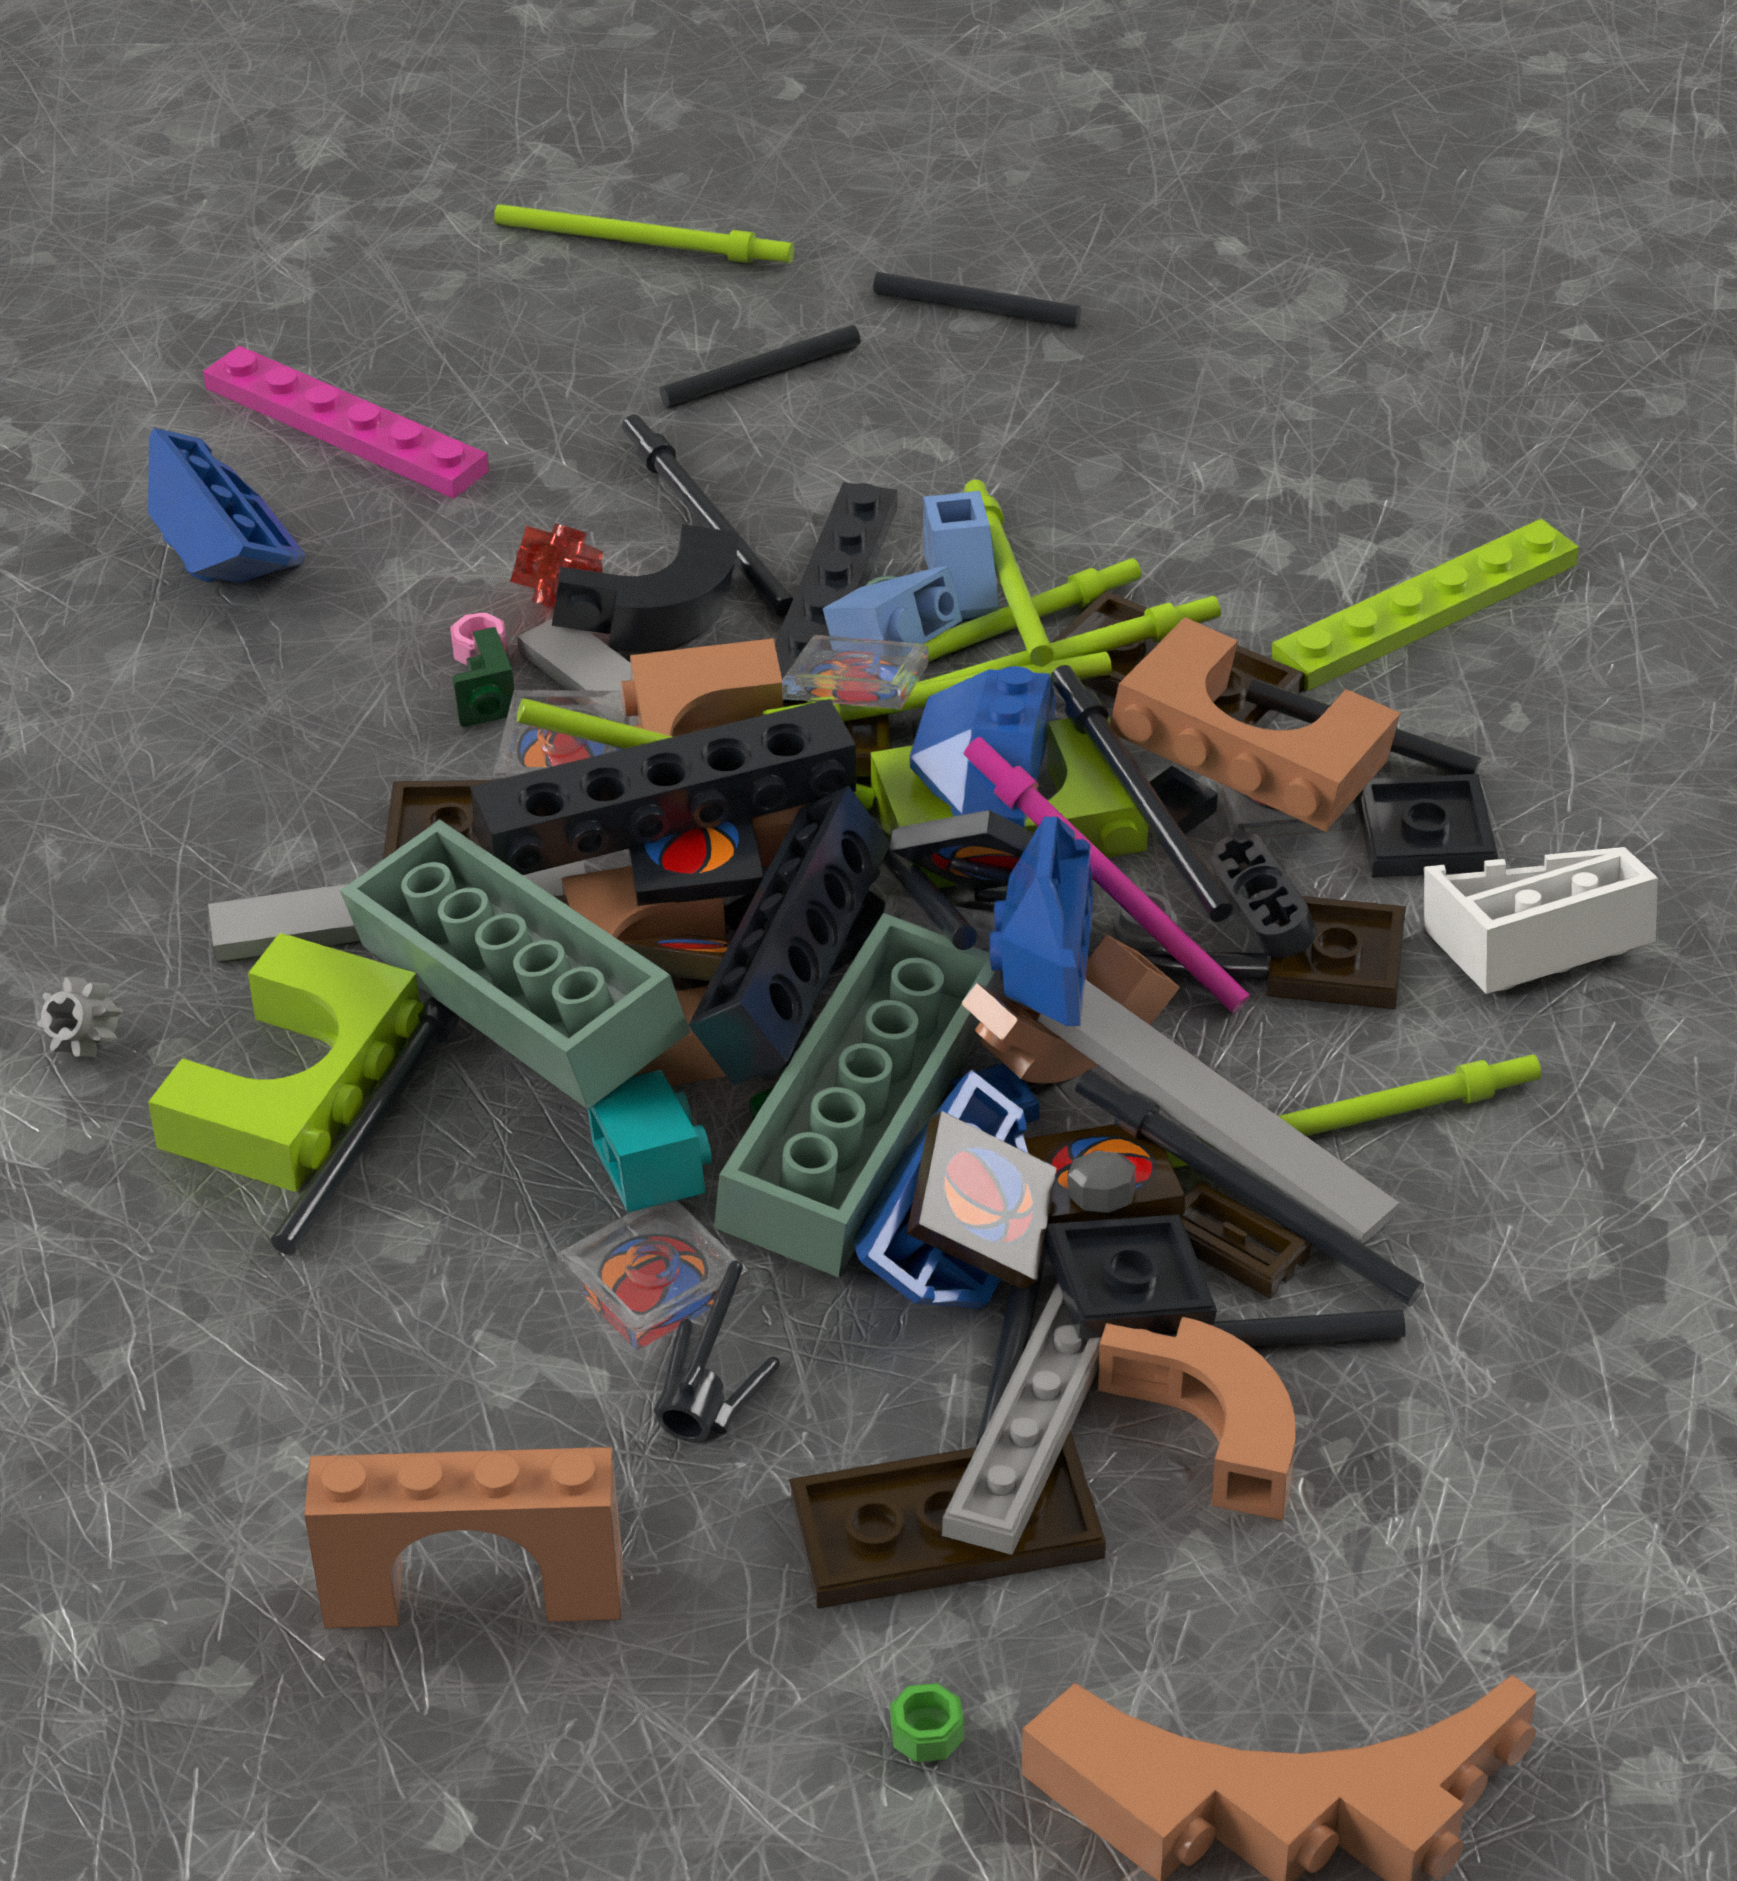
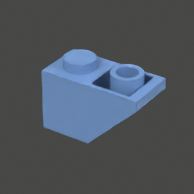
[923,491,999,621]
[823,566,962,664]

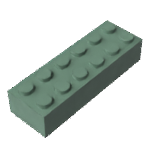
[340,820,690,1109]
[714,913,1001,1278]

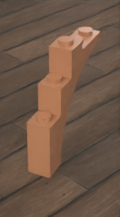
[1022,1675,1537,1881]

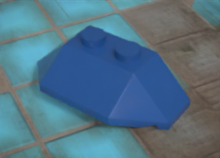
[148,428,306,583]
[910,666,1056,828]
[990,816,1094,1026]
[853,1070,1029,1309]

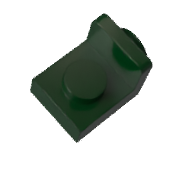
[452,627,518,727]

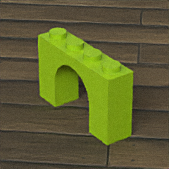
[871,716,1148,893]
[148,933,424,1193]

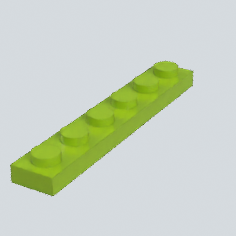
[1271,519,1579,691]

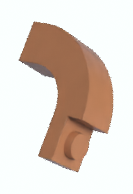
[961,935,1180,1084]
[1098,1317,1296,1521]

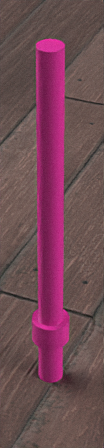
[963,737,1250,1014]

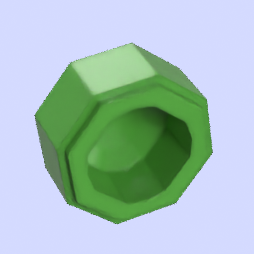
[890,1683,964,1762]

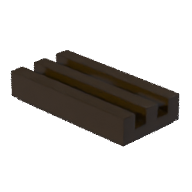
[1180,1181,1311,1299]

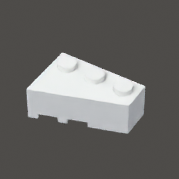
[1424,847,1658,994]

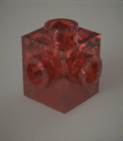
[510,523,604,609]

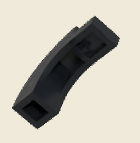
[552,524,739,651]

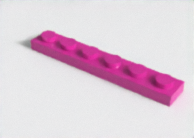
[203,345,489,499]

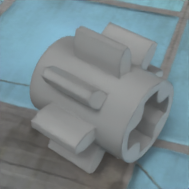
[37,976,123,1058]

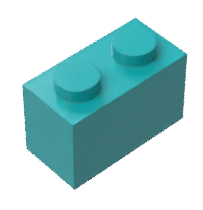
[587,1070,712,1213]

